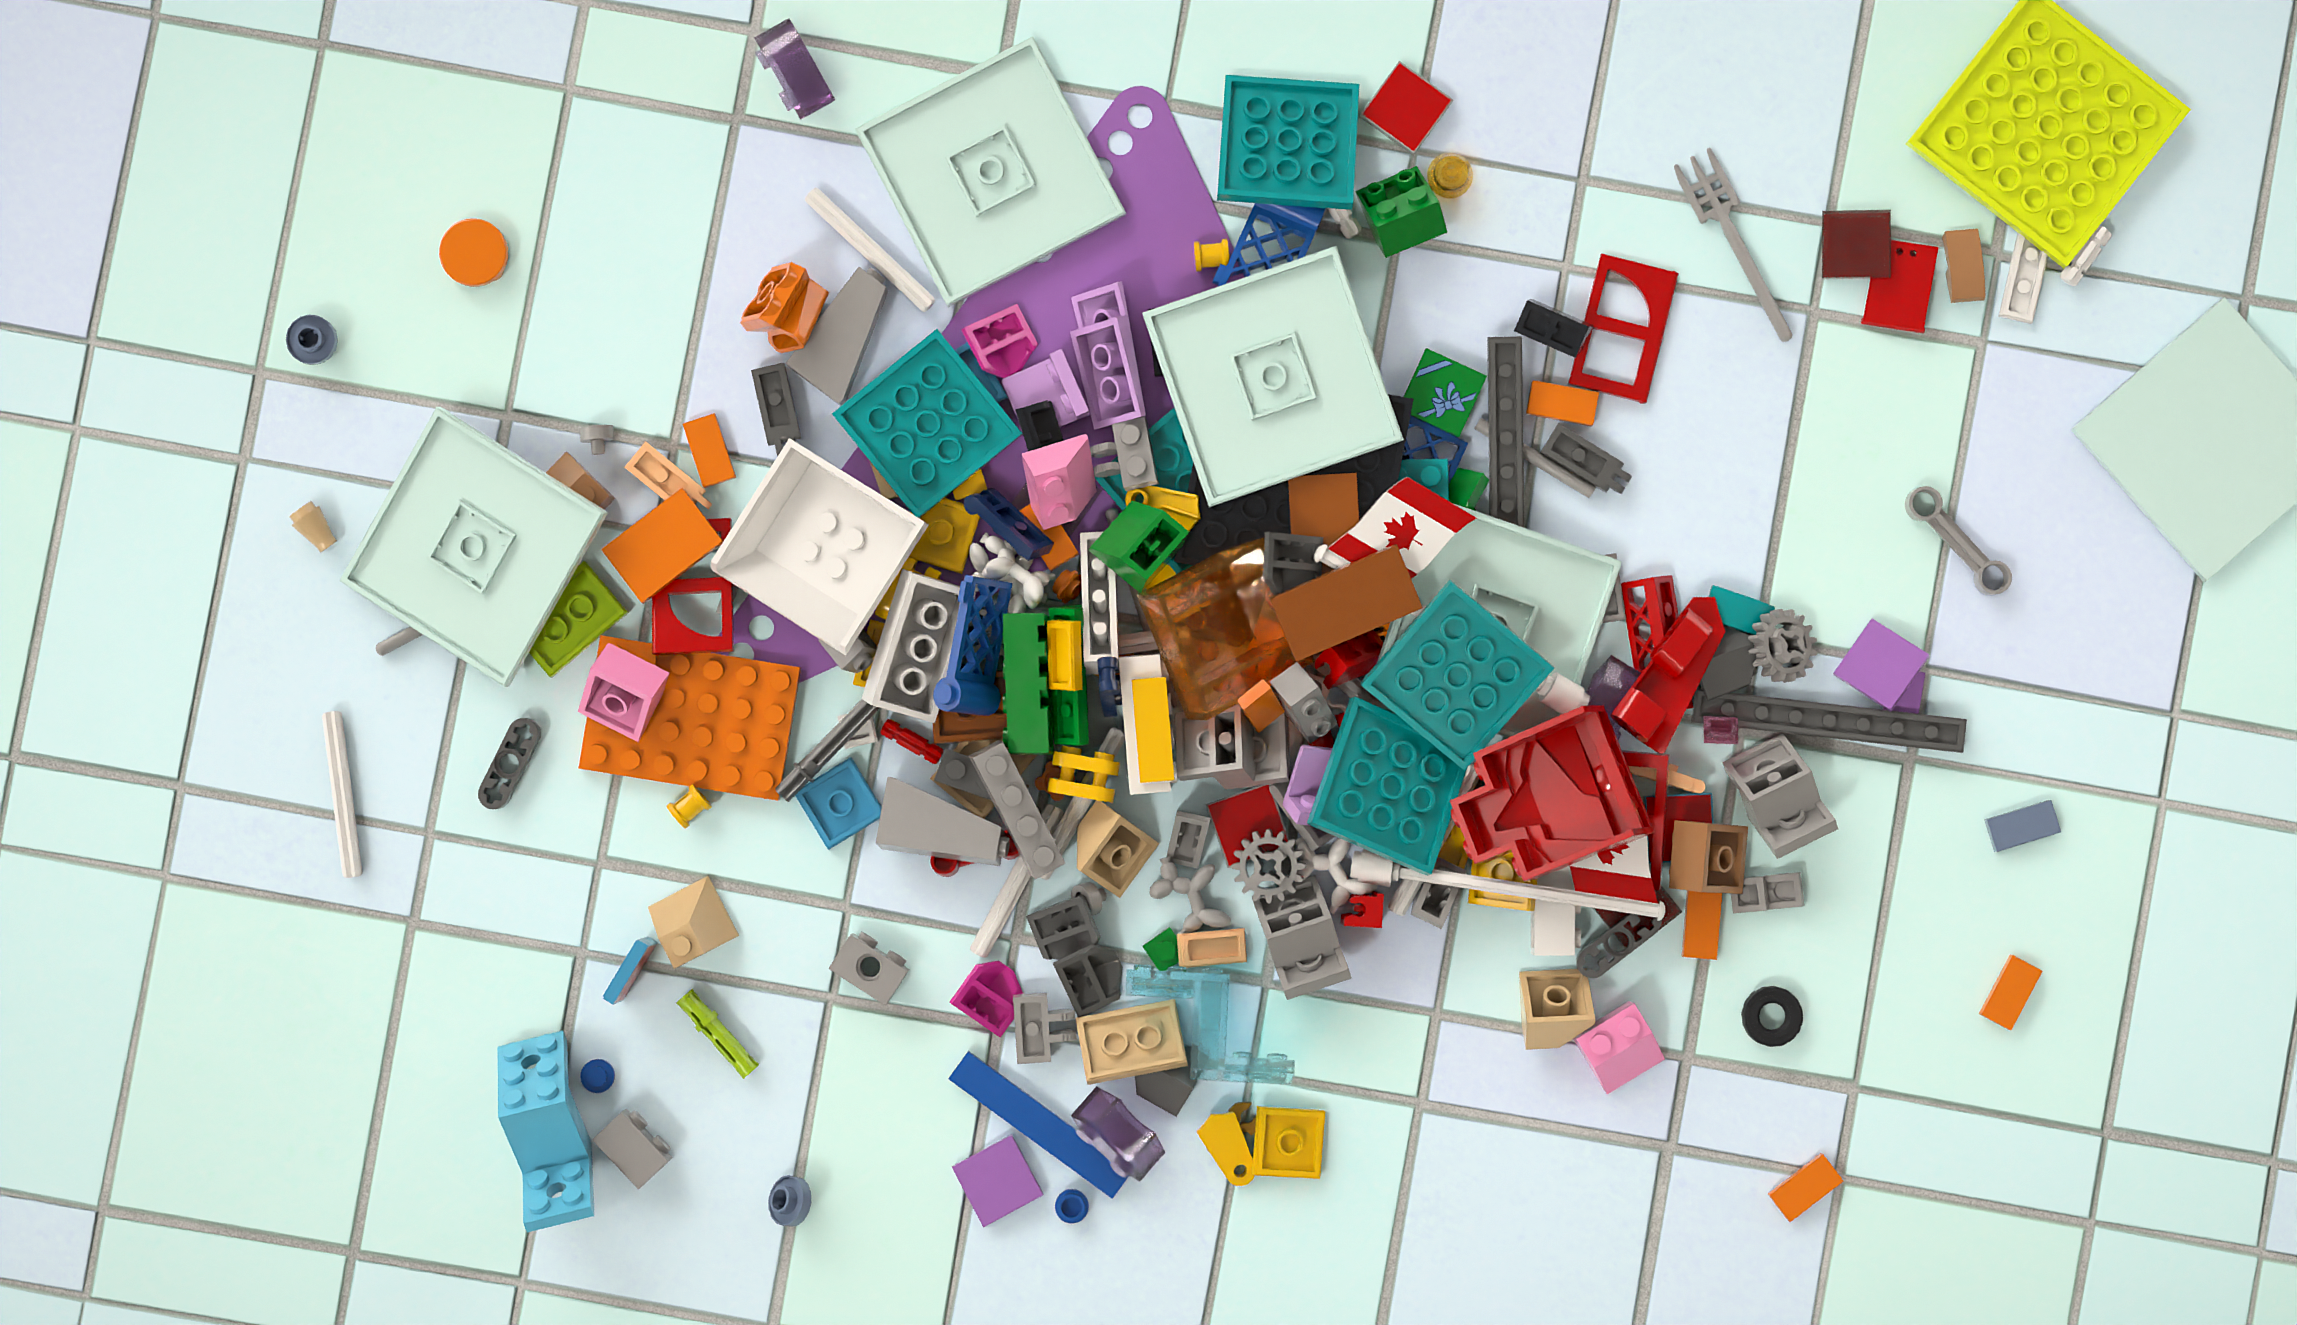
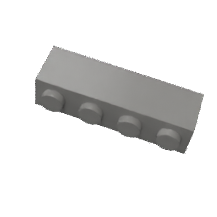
[969,740,1066,879]

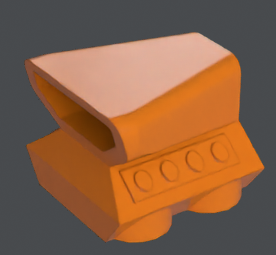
[740,262,829,353]

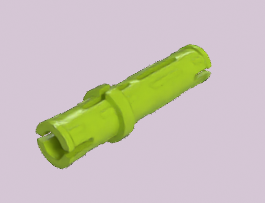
[676,989,759,1079]

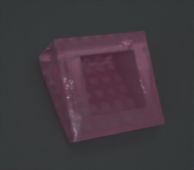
[1702,716,1739,744]

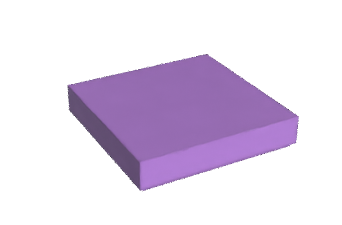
[1833,618,1930,712]
[952,1134,1044,1227]

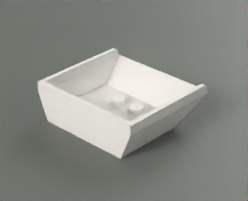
[711,438,928,656]

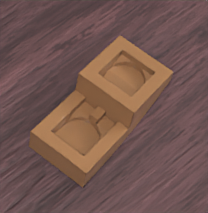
[1942,229,1986,303]

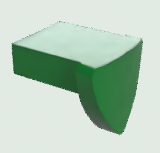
[1449,467,1489,511]

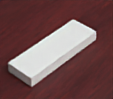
[1998,232,2048,324]

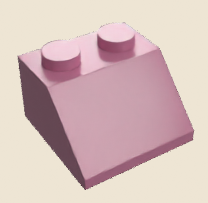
[1022,434,1097,530]
[578,643,669,742]
[1573,1001,1665,1094]

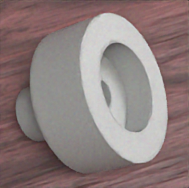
[579,425,614,455]
[1071,882,1107,916]

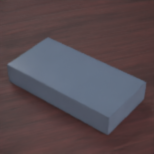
[1984,800,2061,852]

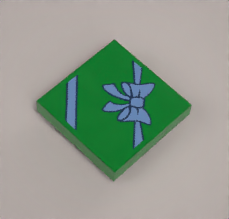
[1403,348,1487,438]

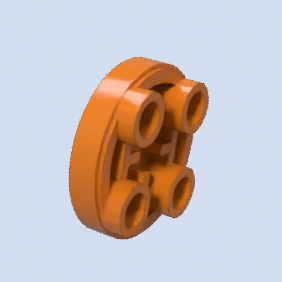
[439,218,508,287]

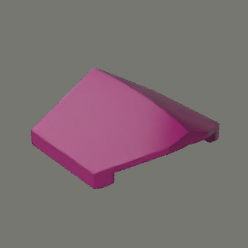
[961,304,1038,379]
[949,960,1024,1038]

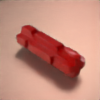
[880,719,944,764]

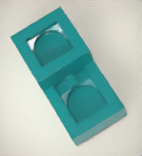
[1708,585,1775,635]

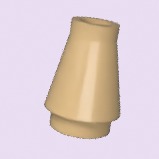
[289,501,337,553]

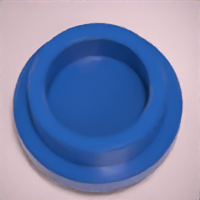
[580,1059,615,1093]
[1055,1189,1089,1224]

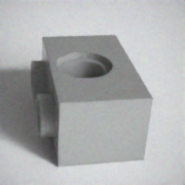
[1270,662,1337,744]
[828,931,910,1006]

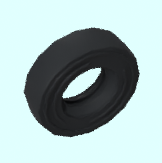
[1741,986,1803,1047]

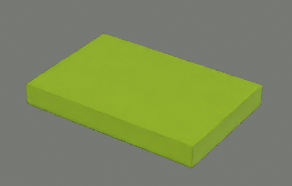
[529,561,629,678]

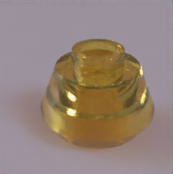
[1427,153,1473,199]

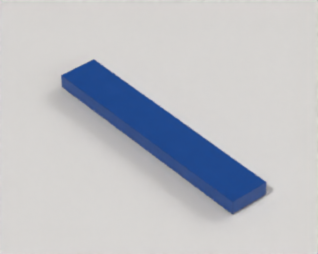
[948,1050,1132,1199]

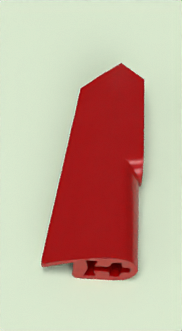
[1610,597,1725,754]

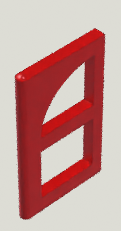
[1568,253,1679,404]
[652,518,734,656]
[1622,750,1670,890]

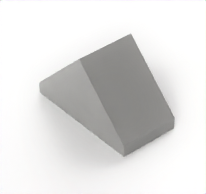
[1166,810,1210,869]
[1411,857,1467,929]

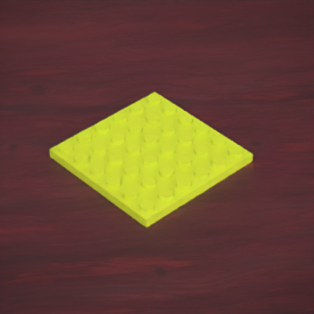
[1905,0,2191,268]

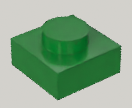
[1142,927,1179,974]

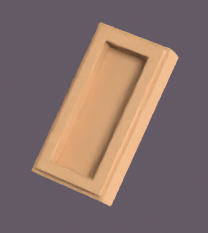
[1177,928,1247,968]

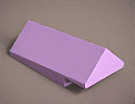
[1070,281,1146,430]

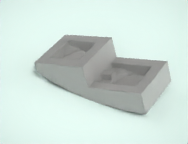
[1731,872,1805,914]

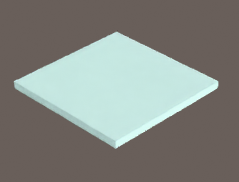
[855,36,1126,308]
[1142,246,1404,507]
[2070,297,2297,582]
[339,407,608,687]
[1377,504,1622,738]

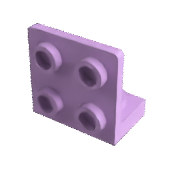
[1002,349,1089,428]
[1282,745,1333,826]

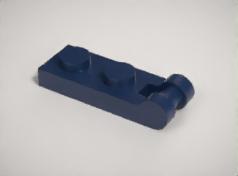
[964,488,1054,561]
[1097,656,1122,717]

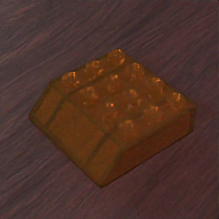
[1137,538,1315,721]

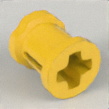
[1194,239,1229,272]
[666,784,712,829]

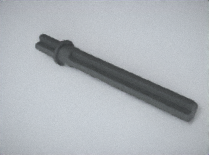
[775,699,880,802]

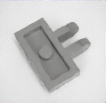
[1090,417,1159,491]
[1013,992,1077,1064]

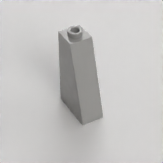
[786,267,888,406]
[876,777,1010,866]

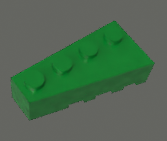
[1003,613,1054,755]

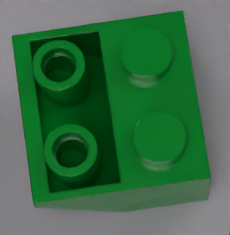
[1355,166,1448,258]
[1088,501,1189,593]

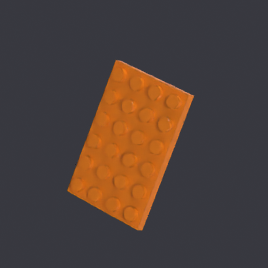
[578,635,801,801]

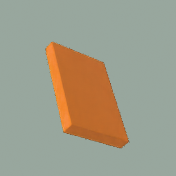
[601,488,723,604]

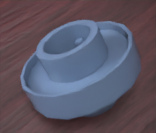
[285,314,338,365]
[768,1175,812,1227]

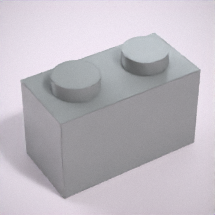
[592,1109,673,1190]

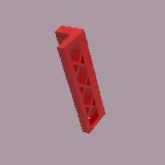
[1621,575,1693,709]

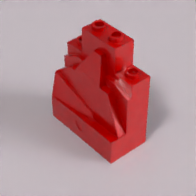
[1450,705,1655,881]

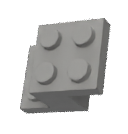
[1175,704,1291,790]
[1722,733,1838,859]
[1251,875,1352,1000]

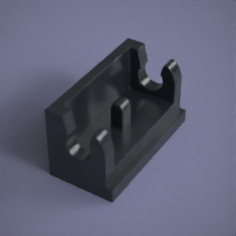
[1514,299,1594,358]
[1015,400,1064,452]

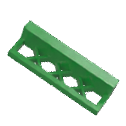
[1049,605,1089,746]

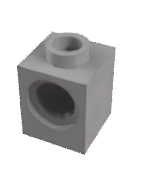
[818,629,877,674]

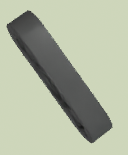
[478,718,541,809]
[1576,913,1662,978]

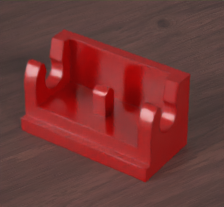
[1315,630,1383,690]
[1340,891,1384,928]

